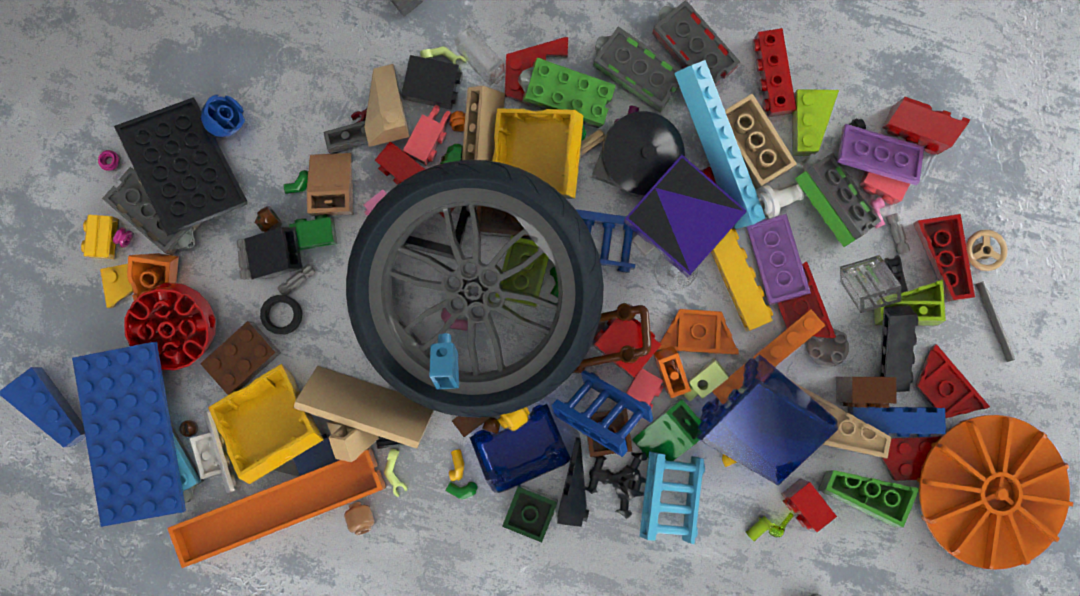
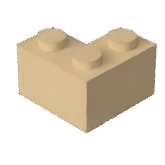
[327,420,379,462]

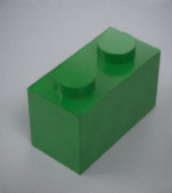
[289,215,337,250]

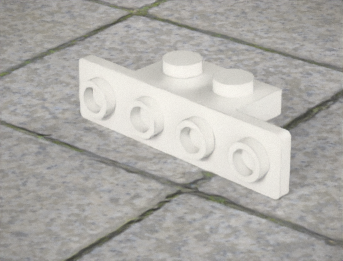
[188,411,236,493]

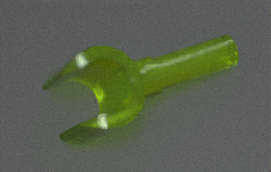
[769,512,794,538]

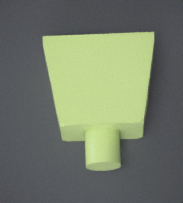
[683,358,729,402]

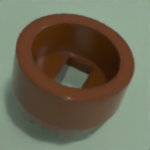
[482,418,500,434]
[179,420,198,437]

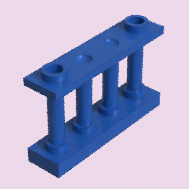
[575,209,636,273]
[552,370,653,457]

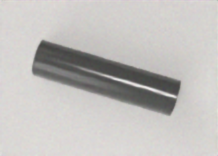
[323,116,409,153]

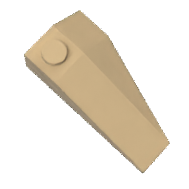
[365,64,410,147]

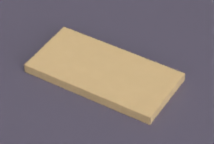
[294,366,434,448]

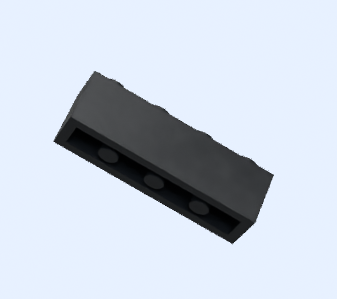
[879,306,919,392]

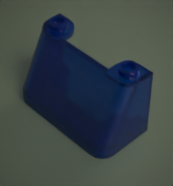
[469,404,571,493]

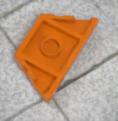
[658,309,739,355]

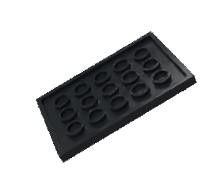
[114,97,247,236]

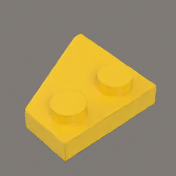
[100,264,133,309]

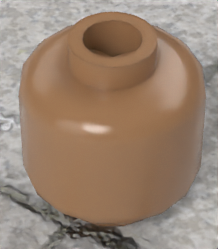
[344,502,375,535]

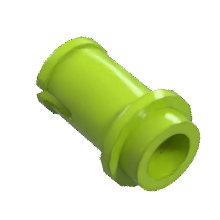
[746,515,773,542]

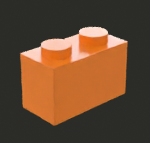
[653,346,691,398]

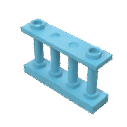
[639,452,705,544]

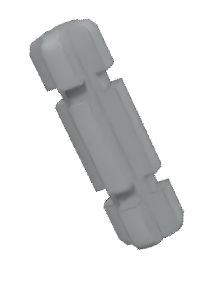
[887,213,910,254]
[237,239,251,280]
[278,264,315,295]

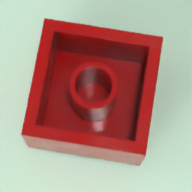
[781,478,837,533]

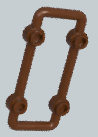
[573,303,651,374]

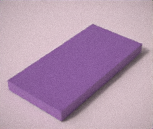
[837,124,924,186]
[746,213,811,305]

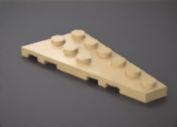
[758,370,891,459]

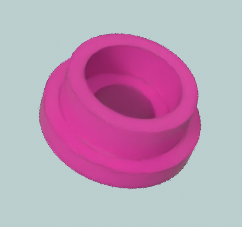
[98,150,120,171]

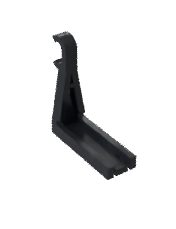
[404,206,471,260]

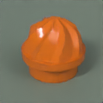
[449,111,466,132]

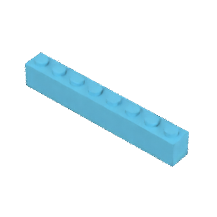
[675,60,766,229]

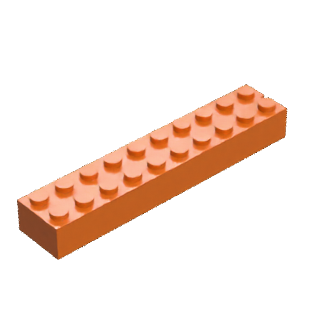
[167,448,386,568]

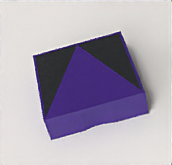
[624,155,747,278]

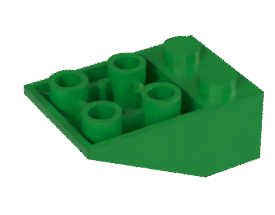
[632,398,710,461]

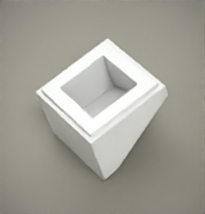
[632,235,656,257]

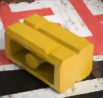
[81,214,118,260]

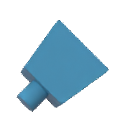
[429,333,459,389]

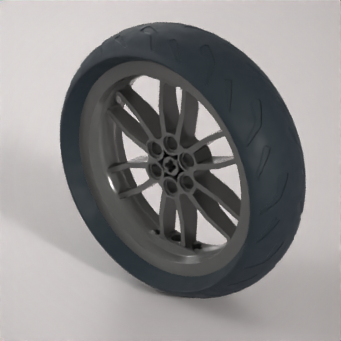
[346,160,604,418]

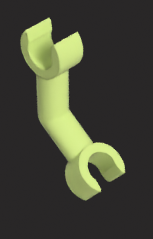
[420,46,466,70]
[384,448,408,497]

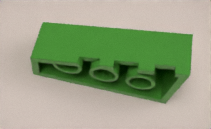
[818,470,919,528]

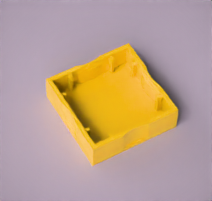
[492,108,584,199]
[208,364,323,484]

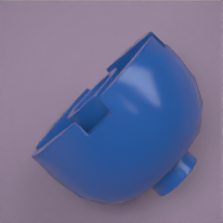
[201,95,245,137]

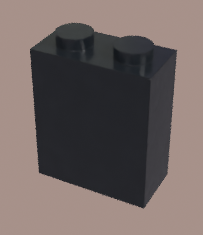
[401,55,463,110]
[244,227,303,280]

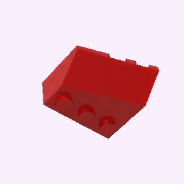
[882,97,970,155]

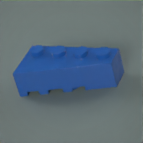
[0,367,85,448]
[848,407,946,437]

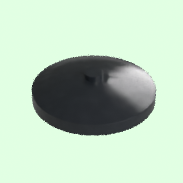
[602,111,685,196]

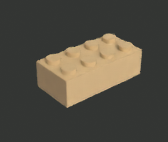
[725,93,797,189]

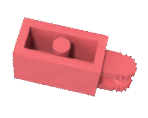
[403,105,452,166]

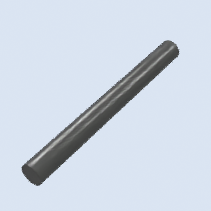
[976,281,1015,362]

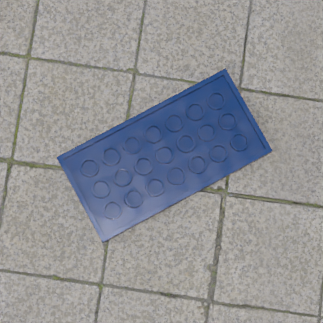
[72,342,186,527]

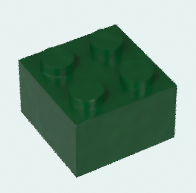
[502,484,558,543]

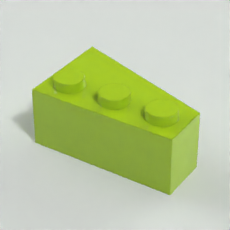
[792,89,839,156]
[874,279,946,326]

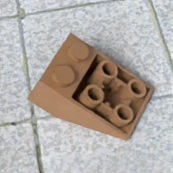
[307,153,354,216]

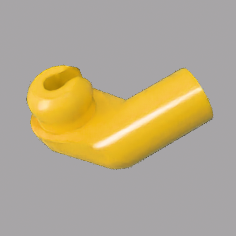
[448,449,465,481]

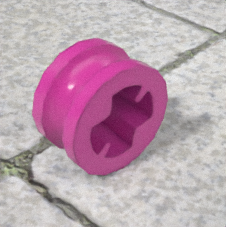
[113,227,133,248]

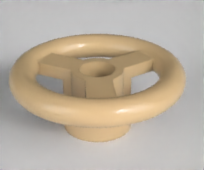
[966,230,1008,271]

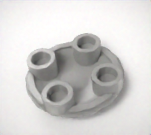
[807,328,849,367]

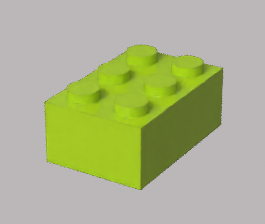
[495,235,549,308]

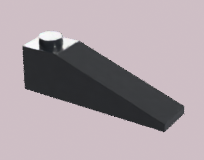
[557,436,589,527]

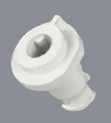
[756,182,803,218]

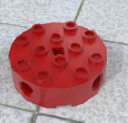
[124,282,216,371]

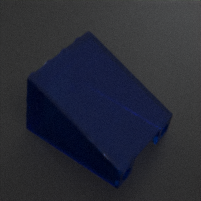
[698,354,838,486]

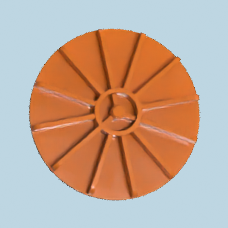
[917,415,1073,570]

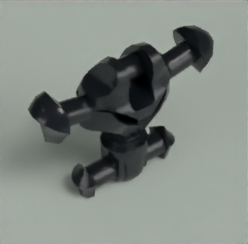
[585,452,647,519]

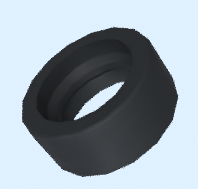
[260,295,302,335]

